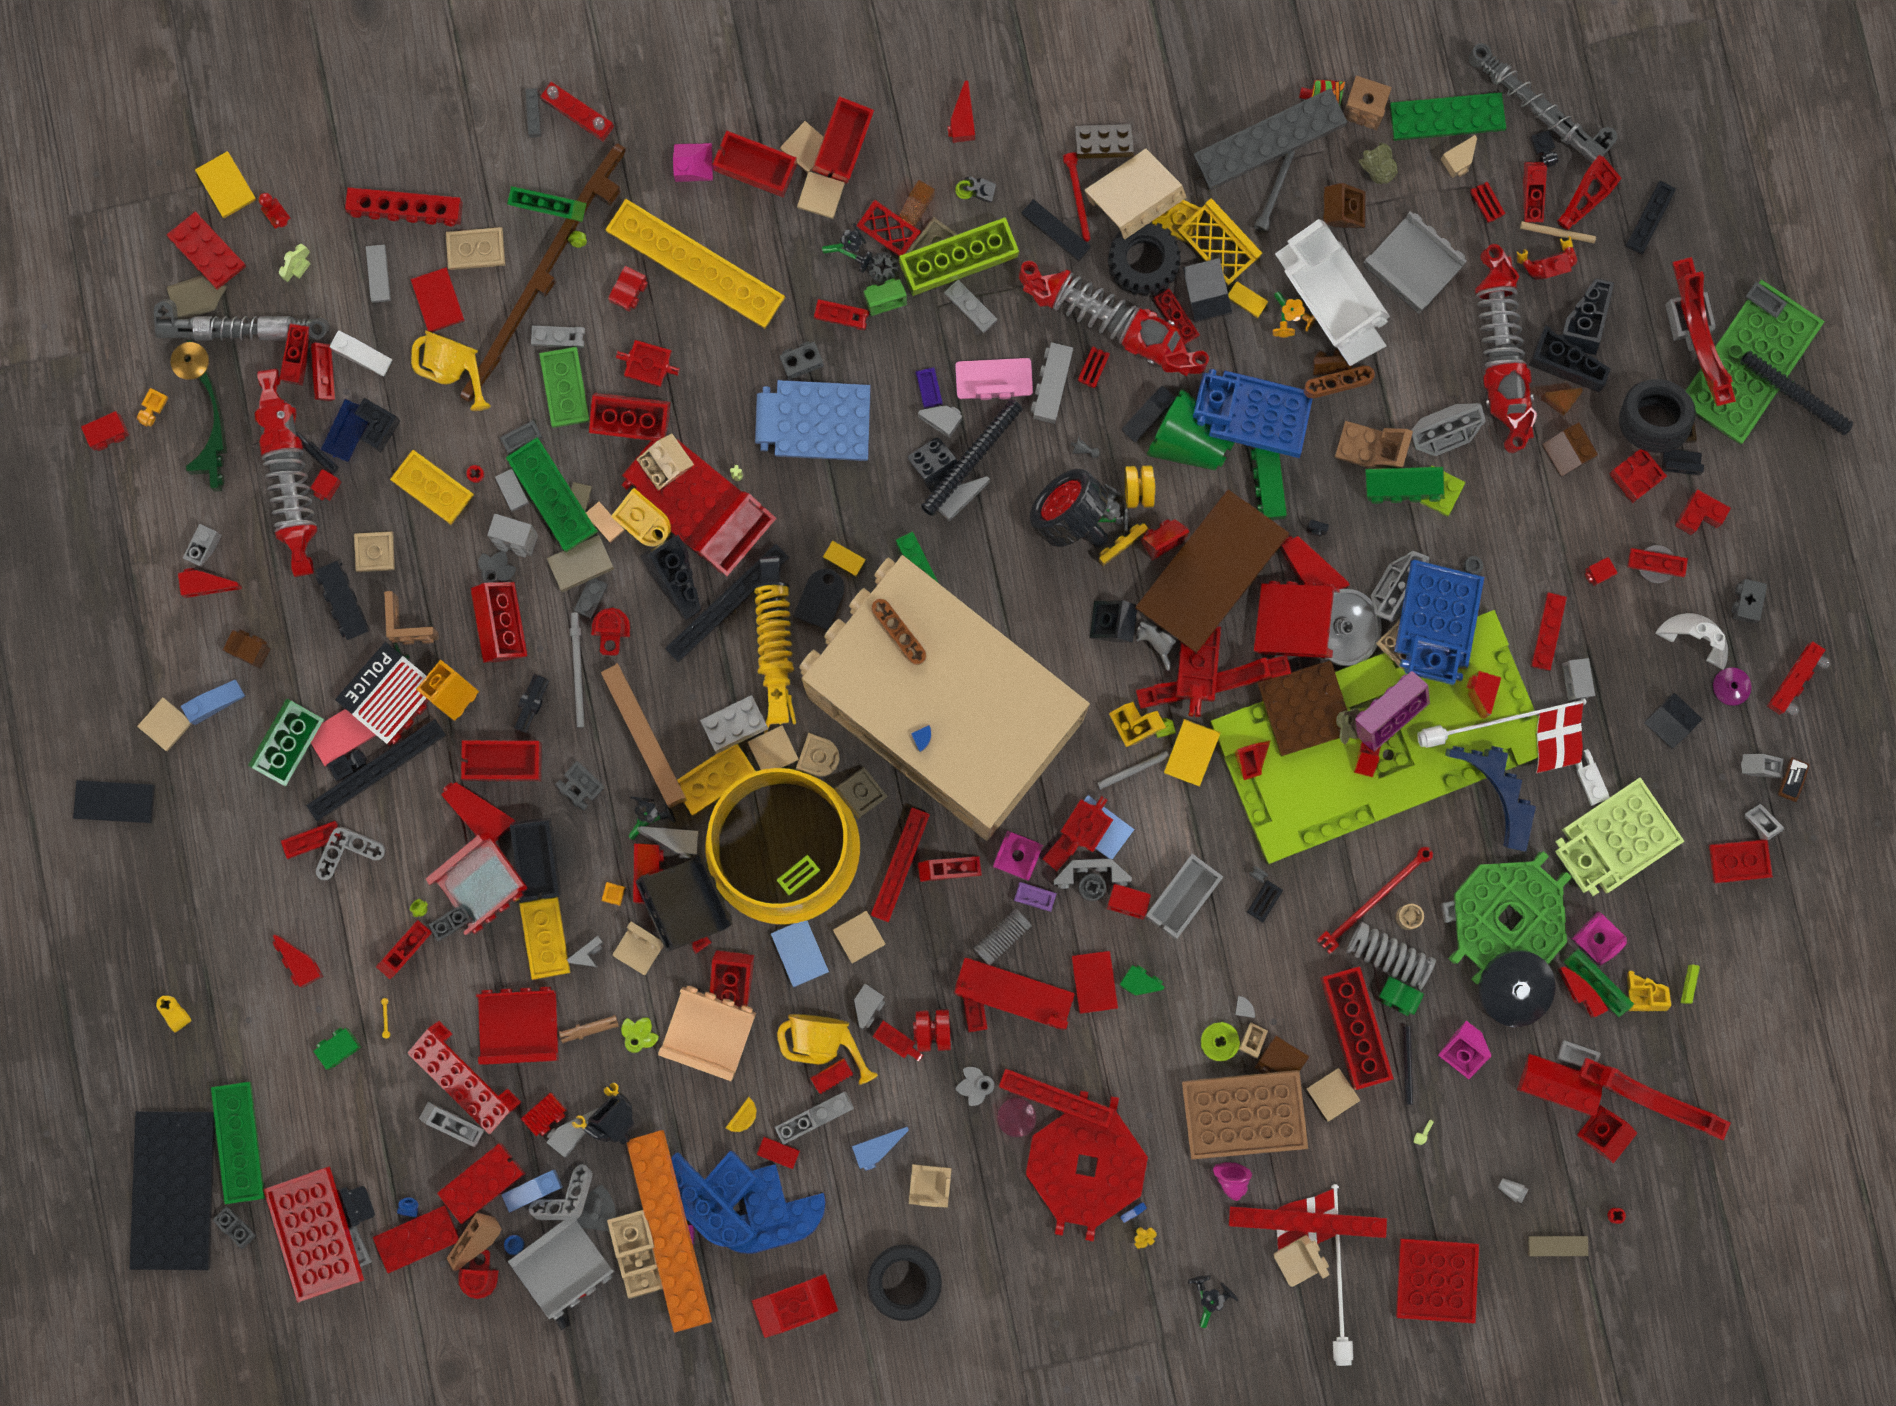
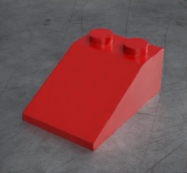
[1141,519,1190,560]
[710,950,754,1007]

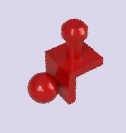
[258,193,291,229]

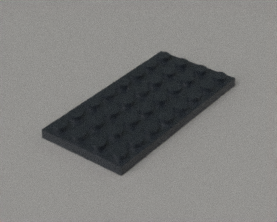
[129,1111,215,1270]

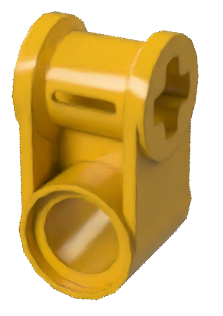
[156,996,192,1033]

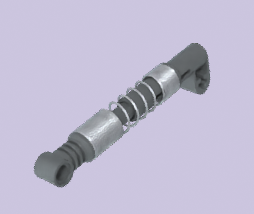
[154,299,329,341]

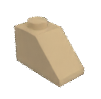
[1440,135,1477,178]

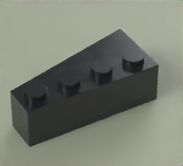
[1529,325,1611,393]
[315,559,370,640]

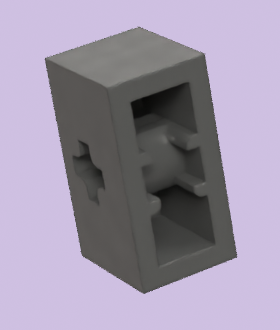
[1731,579,1767,624]

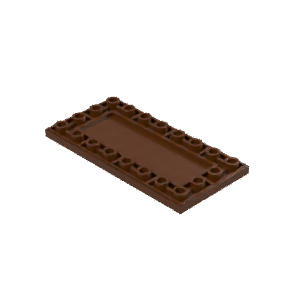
[1135,489,1289,654]

